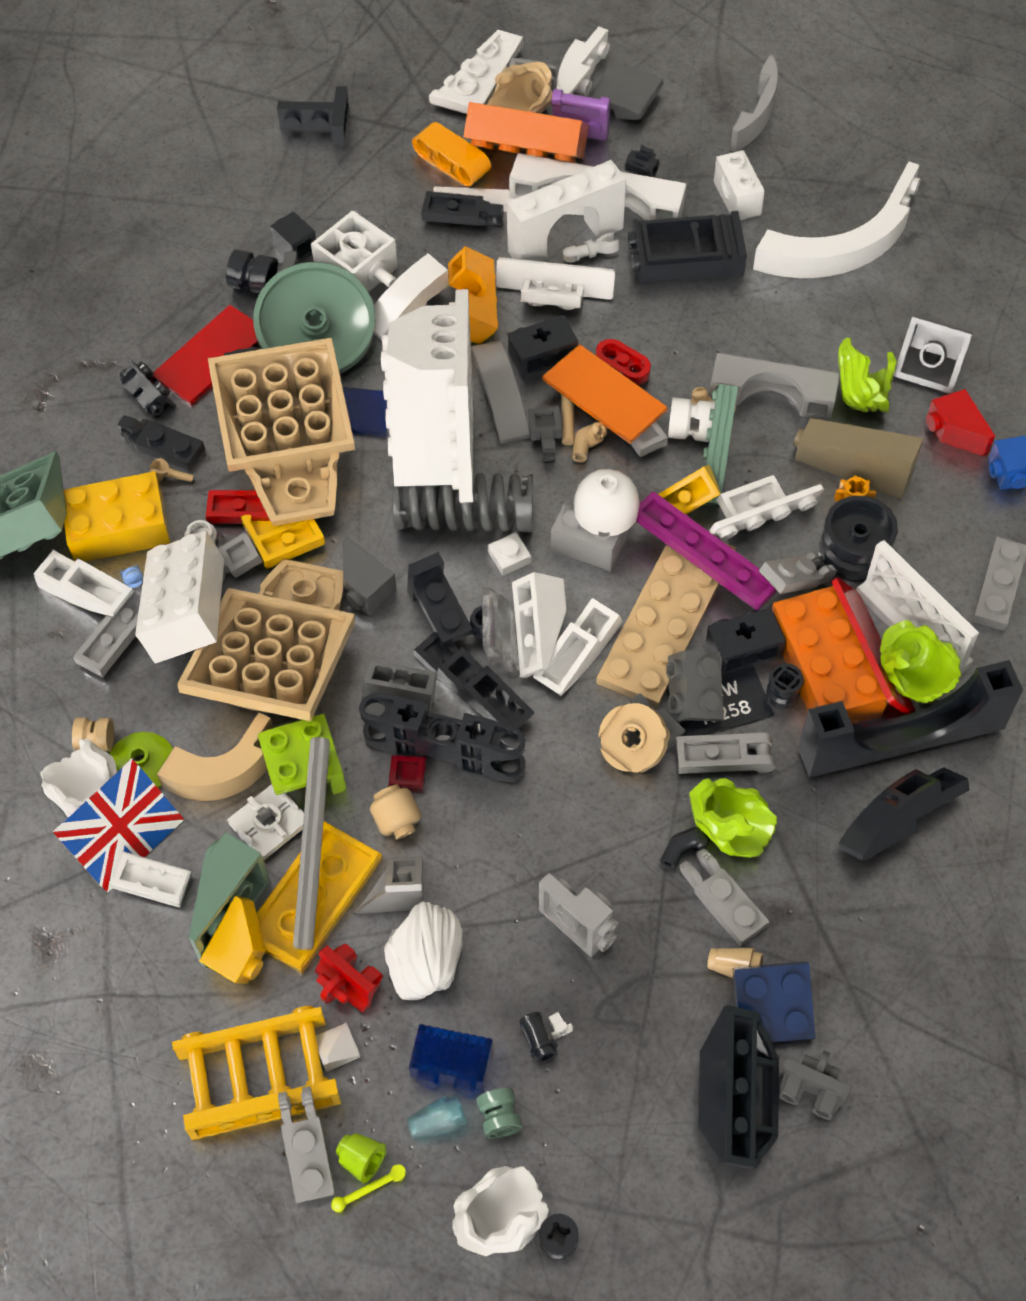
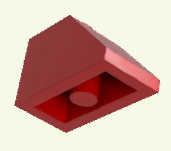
[926,389,995,456]

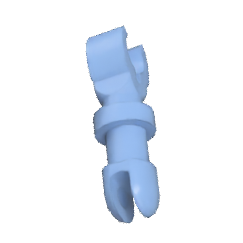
[119,565,143,588]

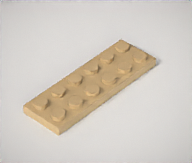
[596,543,736,709]

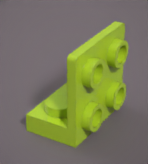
[258,713,347,795]

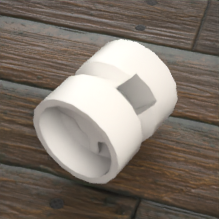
[668,397,715,442]

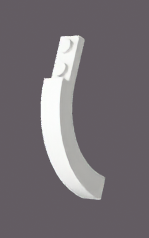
[753,162,921,278]

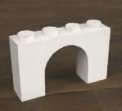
[507,160,626,262]

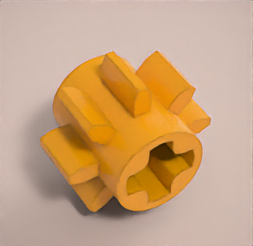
[834,475,876,502]

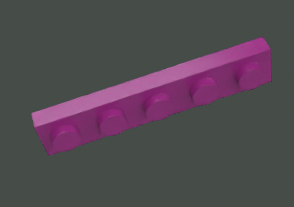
[636,491,778,612]

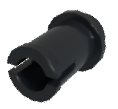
[519,1012,558,1063]

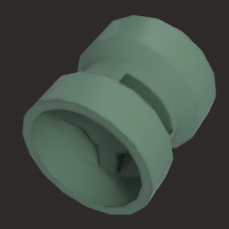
[477,1088,523,1139]

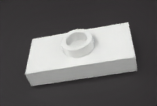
[110,852,192,908]

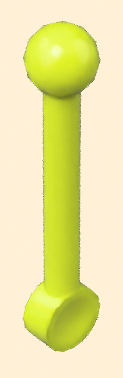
[331,1164,406,1212]

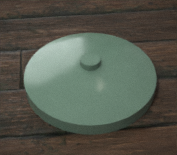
[253,262,375,374]

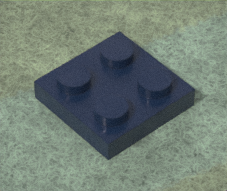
[733,961,816,1042]

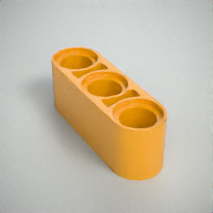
[412,122,491,187]

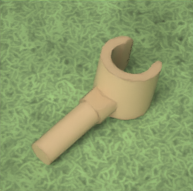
[149,458,194,482]

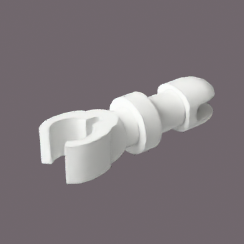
[563,233,619,263]

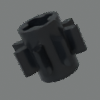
[625,145,660,178]

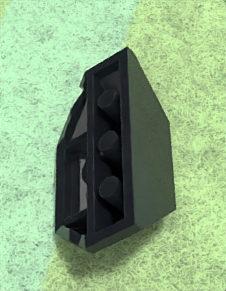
[698,1005,779,1169]

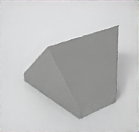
[353,856,424,914]

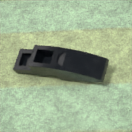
[839,767,969,861]

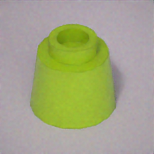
[336,1133,387,1183]

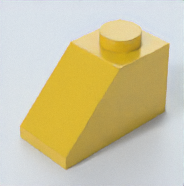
[199,896,266,984]

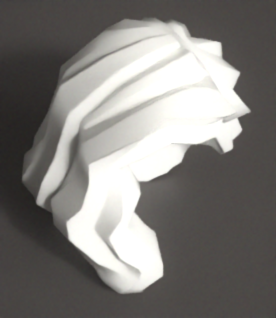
[40,739,117,817]
[384,902,463,1000]
[452,1166,549,1256]

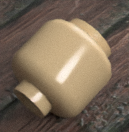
[370,784,422,840]

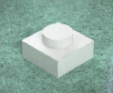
[488,532,531,576]

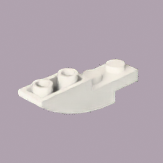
[557,26,610,97]

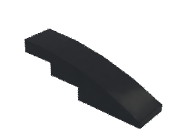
[413,632,535,729]

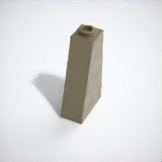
[793,418,924,500]

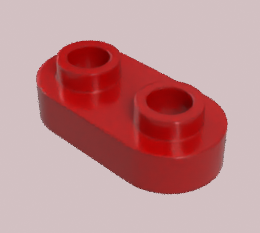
[596,339,651,385]

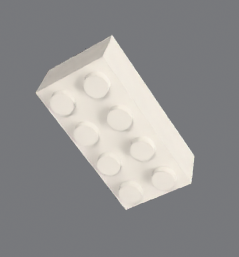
[135,530,224,663]

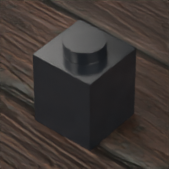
[270,211,316,263]

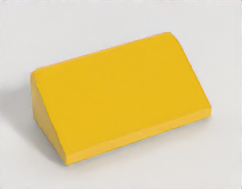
[658,465,721,515]

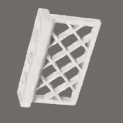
[856,540,979,674]

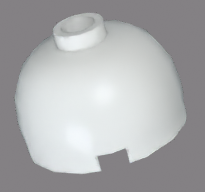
[574,469,640,536]

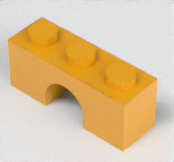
[448,246,499,344]

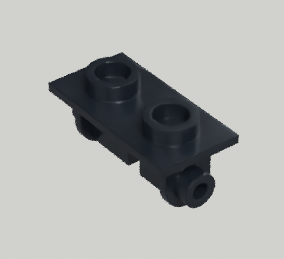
[119,357,177,416]

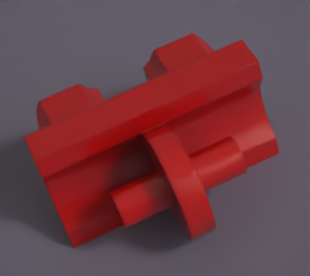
[315,943,383,1014]

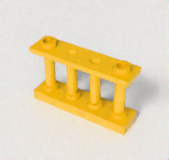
[172,1006,341,1140]

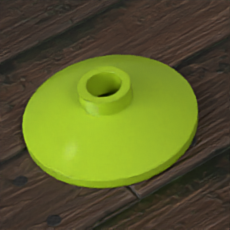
[109,732,173,789]

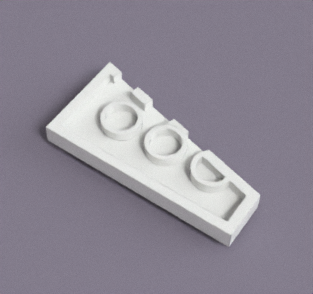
[429,30,523,114]

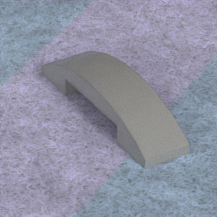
[730,55,778,152]
[471,340,530,444]

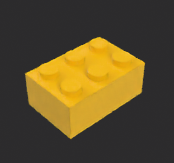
[64,471,171,562]

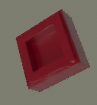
[388,755,427,793]

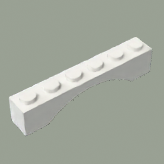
[509,153,687,220]

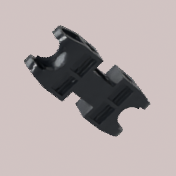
[359,693,526,782]

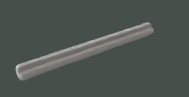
[293,737,330,950]

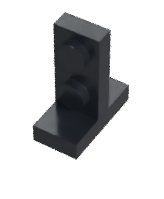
[277,86,350,148]
[407,552,473,647]

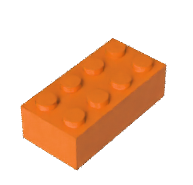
[464,102,589,163]
[772,586,887,721]

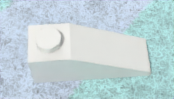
[512,572,567,678]

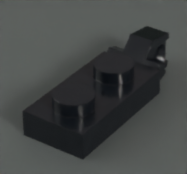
[421,191,504,226]
[117,415,205,471]

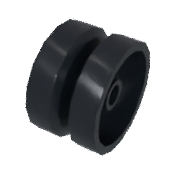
[820,496,898,580]

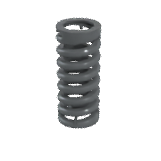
[393,473,533,532]

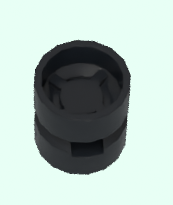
[226,249,279,294]

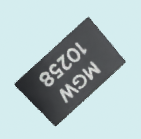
[667,666,774,736]

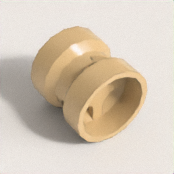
[72,717,114,752]

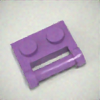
[551,89,611,141]

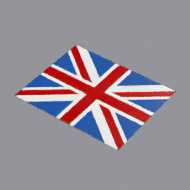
[53,758,184,893]

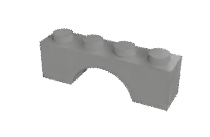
[709,353,840,421]

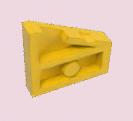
[241,515,325,569]

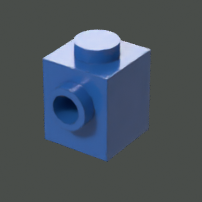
[988,436,1026,490]

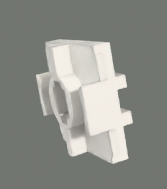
[227,784,304,860]

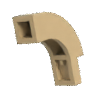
[157,712,273,801]

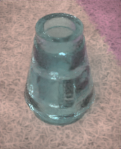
[407,1095,466,1140]

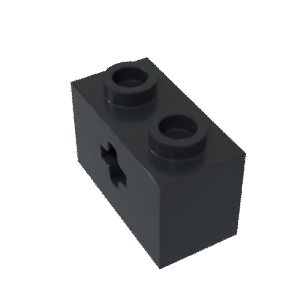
[508,315,578,379]
[705,608,786,675]

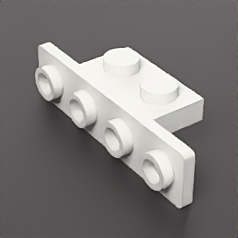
[496,257,615,310]
[709,475,824,541]

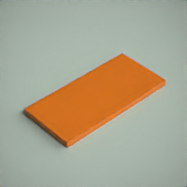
[542,344,668,444]

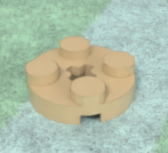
[599,703,670,773]

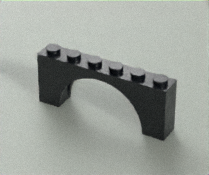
[798,660,1023,778]

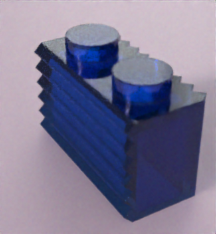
[409,1024,494,1095]

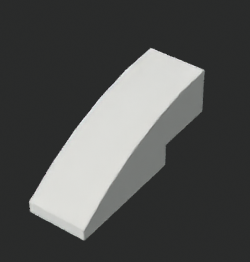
[374,254,449,340]
[34,550,133,617]
[533,598,623,696]

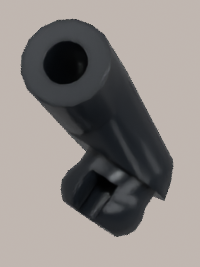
[660,827,709,869]

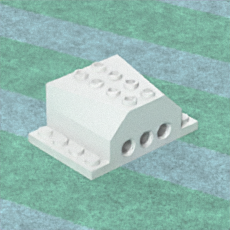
[381,289,473,503]

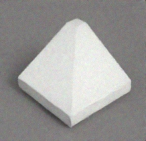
[316,1023,361,1072]

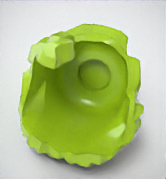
[838,338,897,413]
[880,620,961,704]
[689,778,777,858]

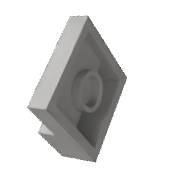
[539,873,618,958]

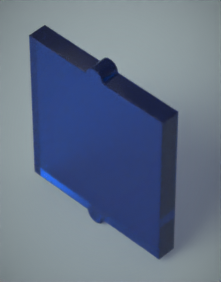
[342,387,388,436]

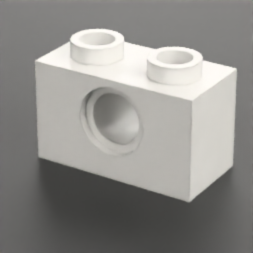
[714,150,765,221]

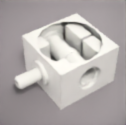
[311,210,398,292]

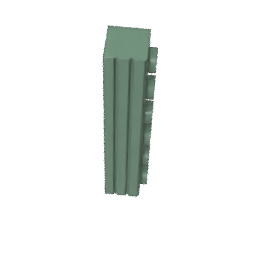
[701,384,738,507]

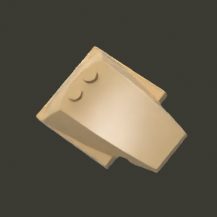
[208,338,355,526]
[178,559,355,721]

